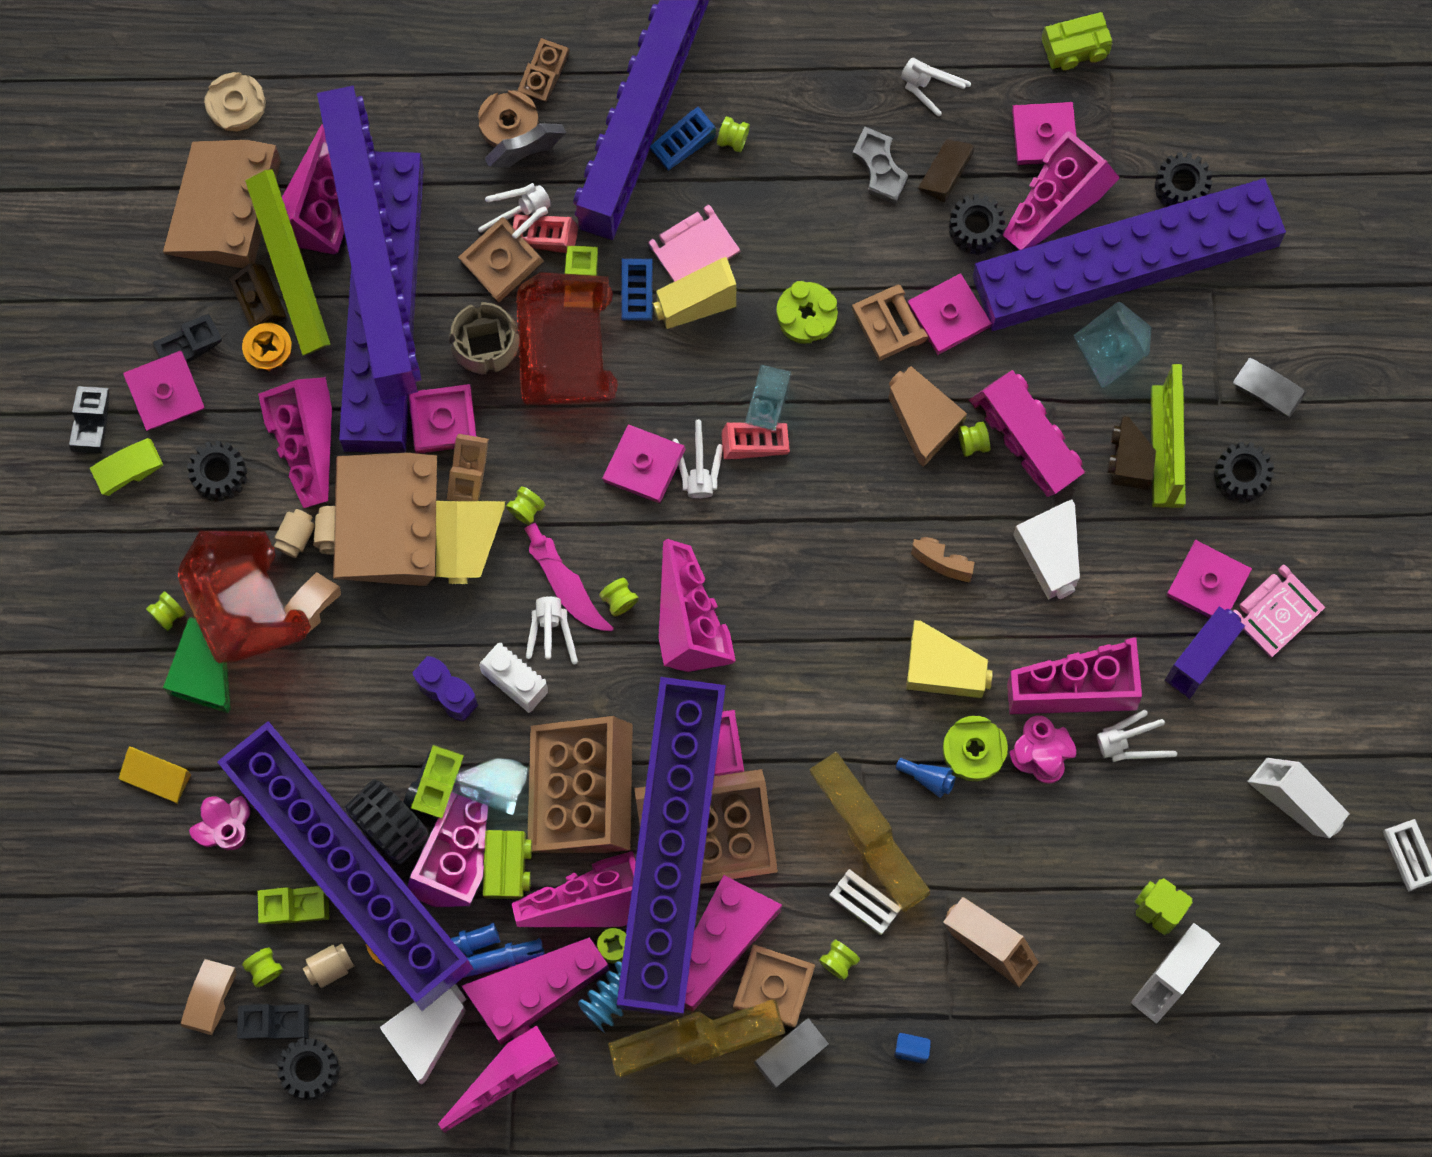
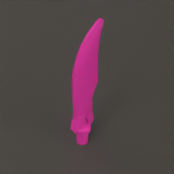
[525,523,614,631]

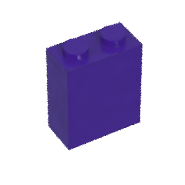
[1164,606,1246,699]

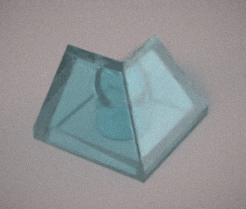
[1073,302,1152,388]

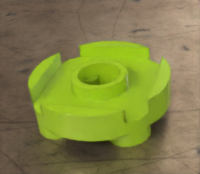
[776,281,838,344]
[943,716,1008,781]

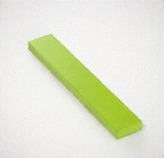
[245,169,331,355]

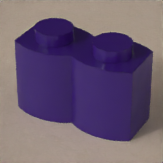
[412,656,478,722]

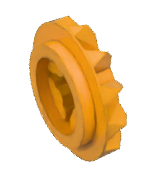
[242,323,292,371]

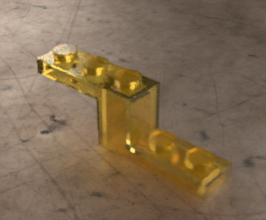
[810,752,930,912]
[608,999,785,1077]

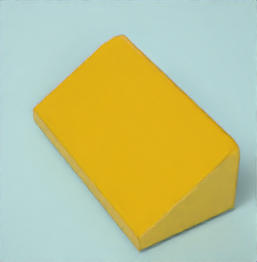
[119,746,191,804]

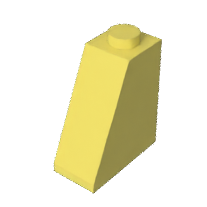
[653,257,736,329]
[436,501,505,584]
[906,620,992,698]

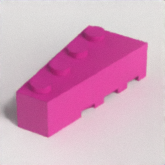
[969,370,1085,497]
[1007,637,1142,714]
[684,875,782,1012]
[462,937,609,1045]

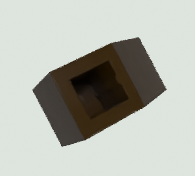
[1107,416,1156,490]

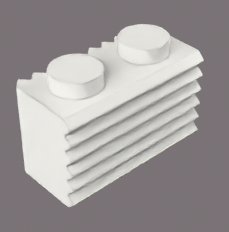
[479,643,548,713]

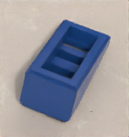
[650,107,716,171]
[622,259,652,321]

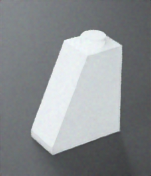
[1013,499,1080,600]
[1248,758,1349,838]
[1131,923,1220,1024]
[380,984,467,1084]

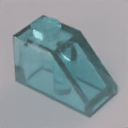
[452,758,529,815]

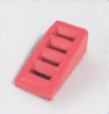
[512,215,578,253]
[722,423,790,459]

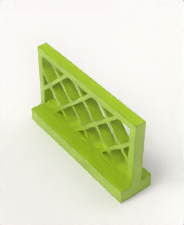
[1151,364,1186,508]

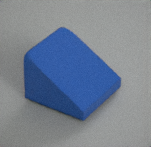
[894,1033,931,1064]

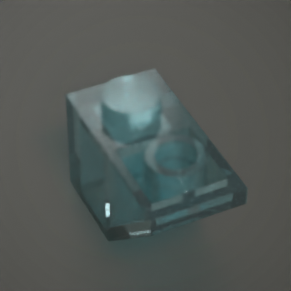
[745,365,791,431]

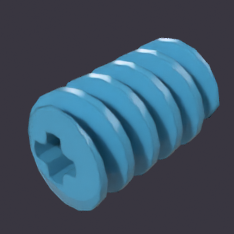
[578,961,624,1033]

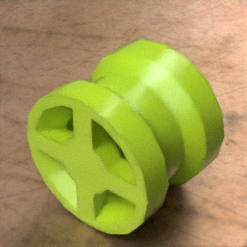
[717,116,750,152]
[958,421,990,457]
[506,486,546,525]
[599,578,639,617]
[146,591,186,631]
[597,928,626,964]
[819,940,860,981]
[242,947,284,988]

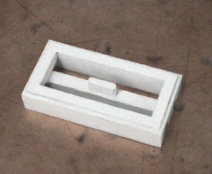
[1383,819,1432,892]
[829,869,901,935]

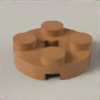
[479,91,539,147]

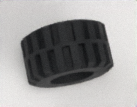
[345,779,429,865]

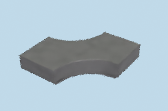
[485,123,567,168]
[852,127,908,204]

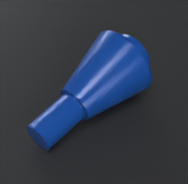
[896,758,956,798]

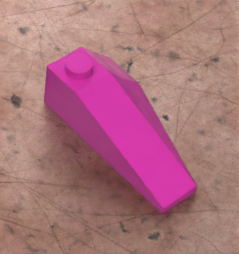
[282,124,344,254]
[1003,130,1120,250]
[258,377,332,508]
[659,539,736,672]
[408,773,490,907]
[512,851,636,927]
[438,1025,559,1133]

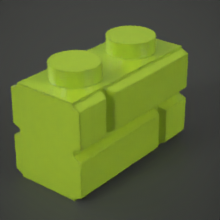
[1042,12,1112,70]
[483,830,532,899]
[1135,878,1193,935]

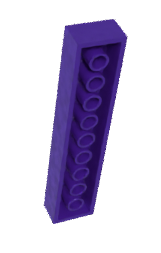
[573,0,710,240]
[317,86,422,400]
[339,151,424,453]
[972,178,1286,331]
[617,677,726,1017]
[217,721,473,1011]

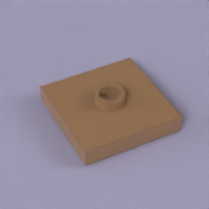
[458,217,544,302]
[733,944,815,1028]

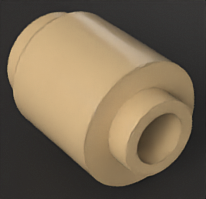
[313,506,335,555]
[274,509,315,558]
[303,944,354,988]

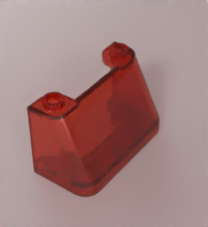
[517,272,618,405]
[178,531,311,663]

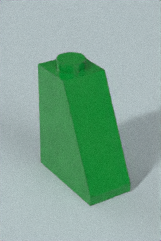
[163,616,231,713]

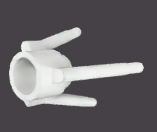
[901,58,971,116]
[478,183,551,239]
[672,419,723,498]
[526,597,578,664]
[1097,710,1177,762]

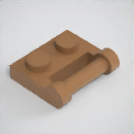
[852,285,929,361]

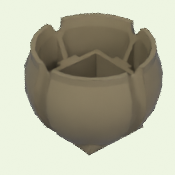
[449,302,520,374]

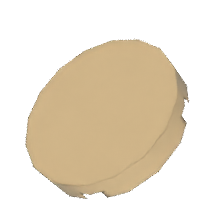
[204,72,266,131]

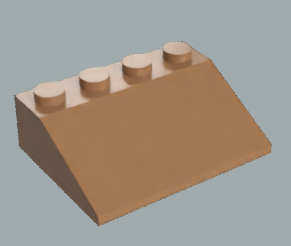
[163,140,281,268]
[333,453,437,586]
[528,716,633,853]
[635,769,778,884]

